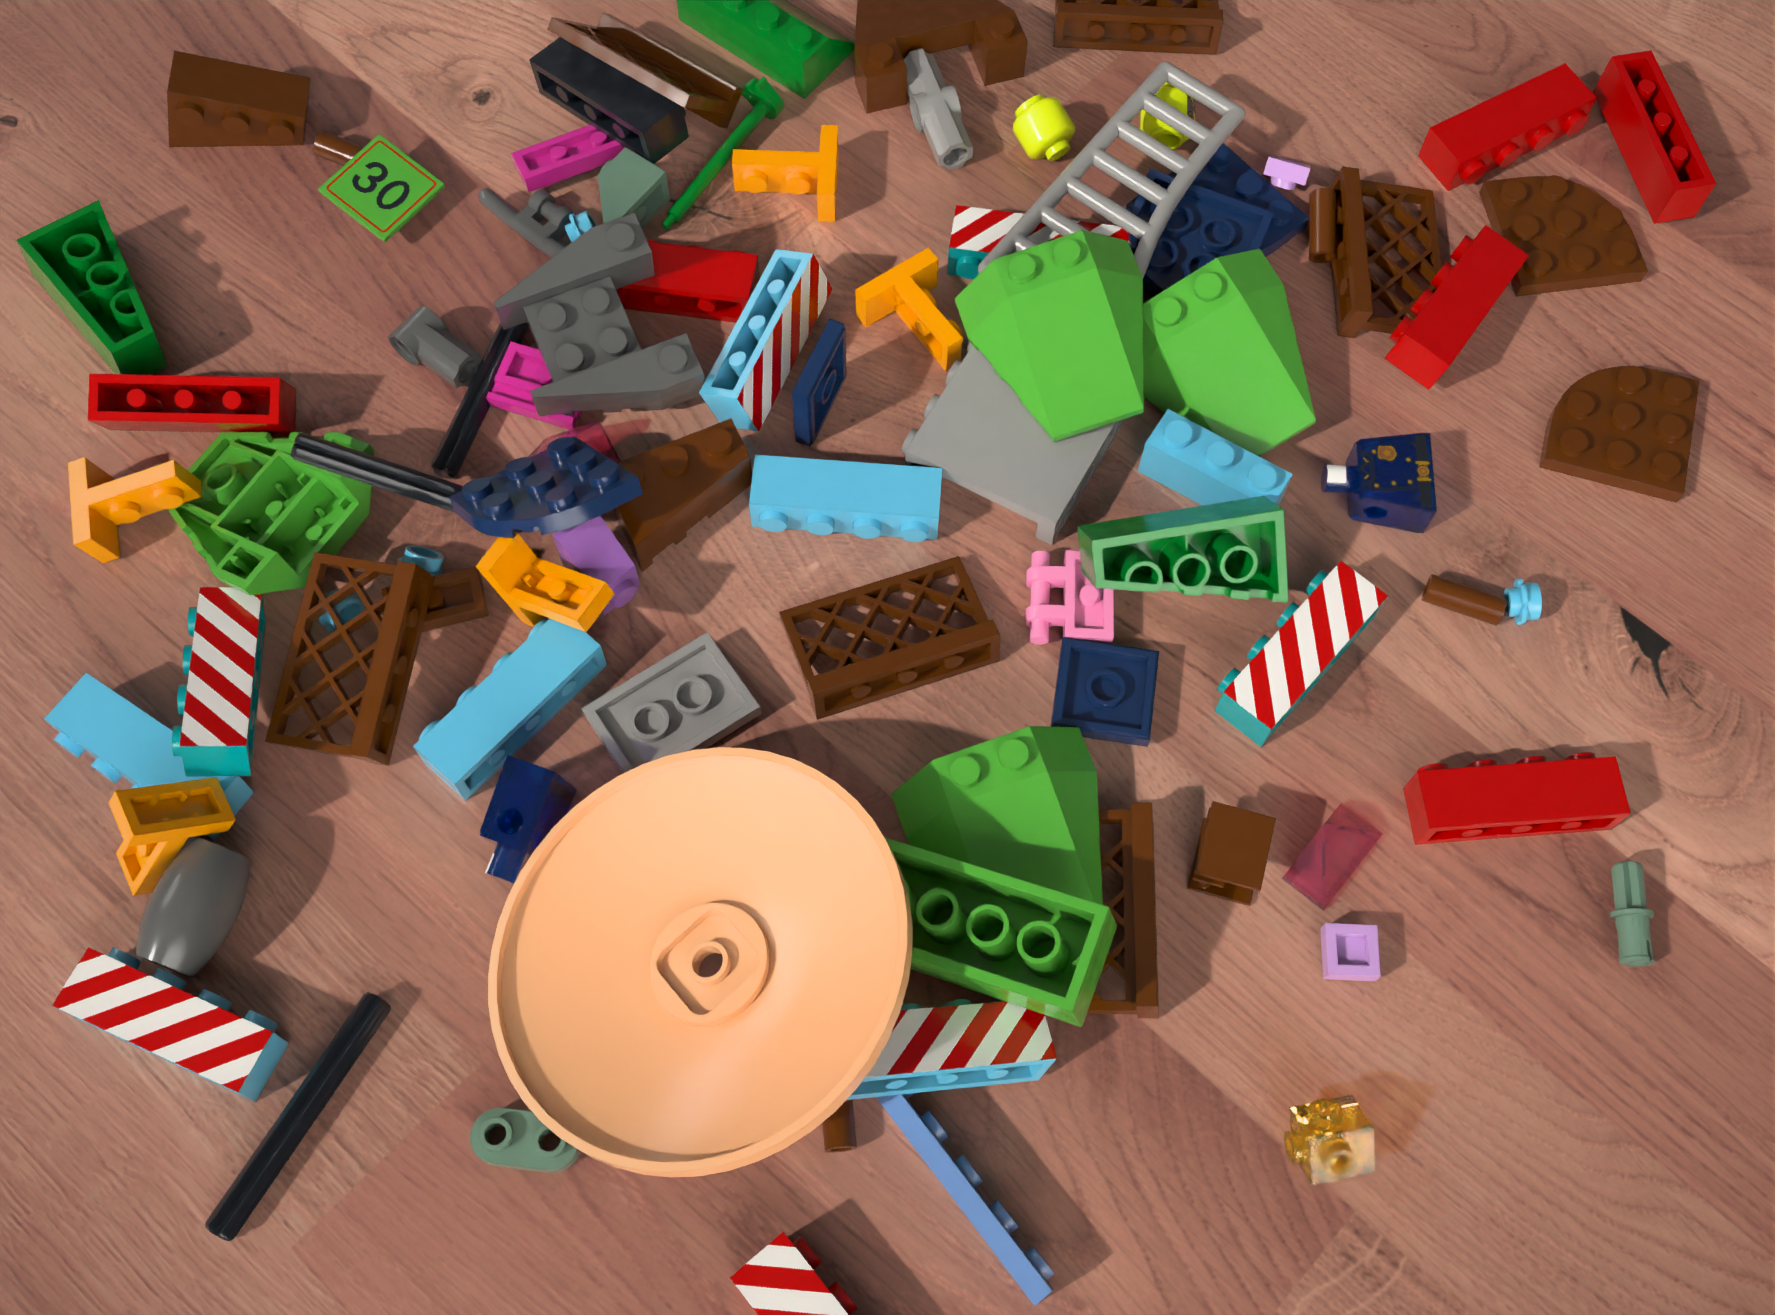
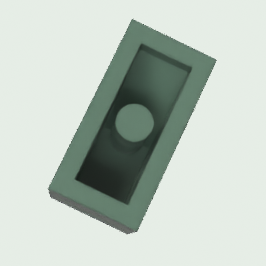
[598,147,670,229]

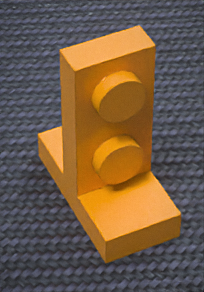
[732,125,839,222]
[855,247,963,372]
[68,457,203,563]
[476,532,615,632]
[108,777,236,896]

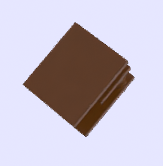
[1187,801,1276,906]

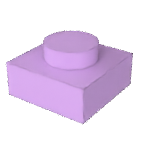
[1263,154,1311,190]
[1320,923,1381,981]

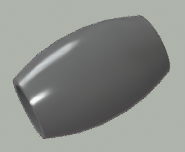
[136,838,251,978]

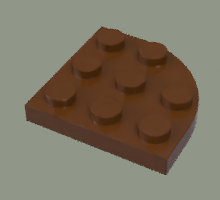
[1479,175,1648,297]
[1539,366,1699,503]

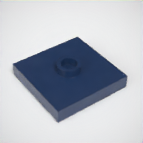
[792,319,847,447]
[1050,637,1159,747]

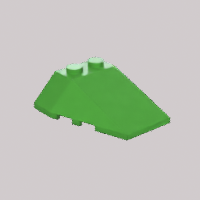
[955,230,1144,442]
[1143,248,1316,457]
[167,432,374,596]
[891,726,1103,905]

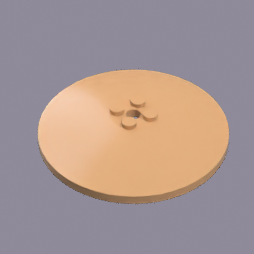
[488,747,913,1178]

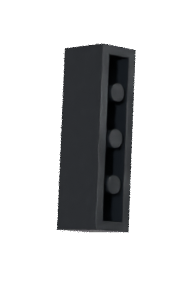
[529,37,689,164]

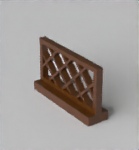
[1053,0,1224,55]
[547,13,743,128]
[1329,166,1442,338]
[265,552,435,766]
[779,556,1000,720]
[1087,803,1159,1018]

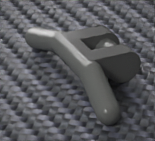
[478,188,576,258]

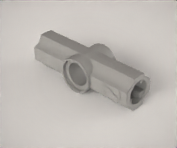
[903,49,973,171]

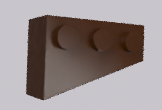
[167,50,310,147]
[613,418,752,572]

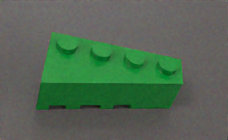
[16,200,168,375]
[1077,496,1289,603]

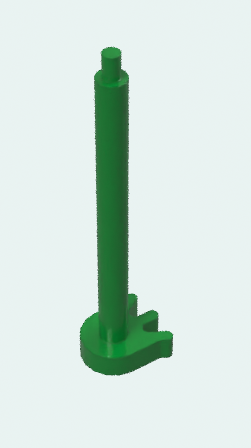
[662,76,784,229]

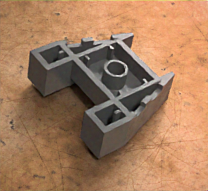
[494,212,705,416]

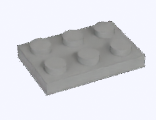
[581,632,761,773]

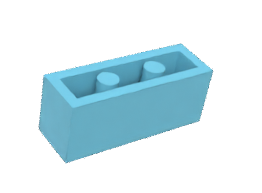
[1138,409,1293,506]

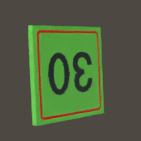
[318,134,445,243]

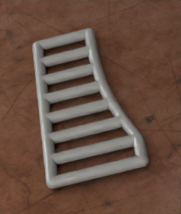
[978,62,1245,278]

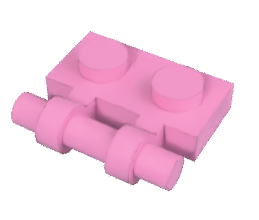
[1025,550,1114,645]

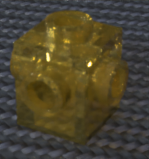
[1284,1094,1375,1185]

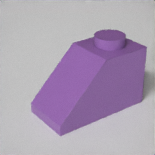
[553,516,641,616]

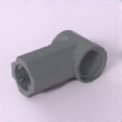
[388,305,482,388]

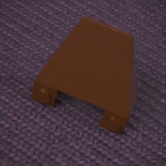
[854,0,1028,114]

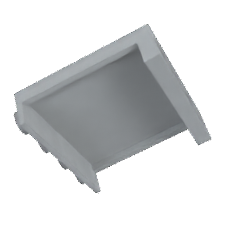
[902,342,1125,545]

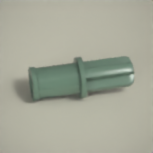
[1610,861,1655,967]

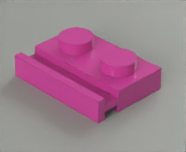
[486,341,583,431]

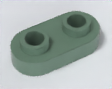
[470,1108,581,1173]

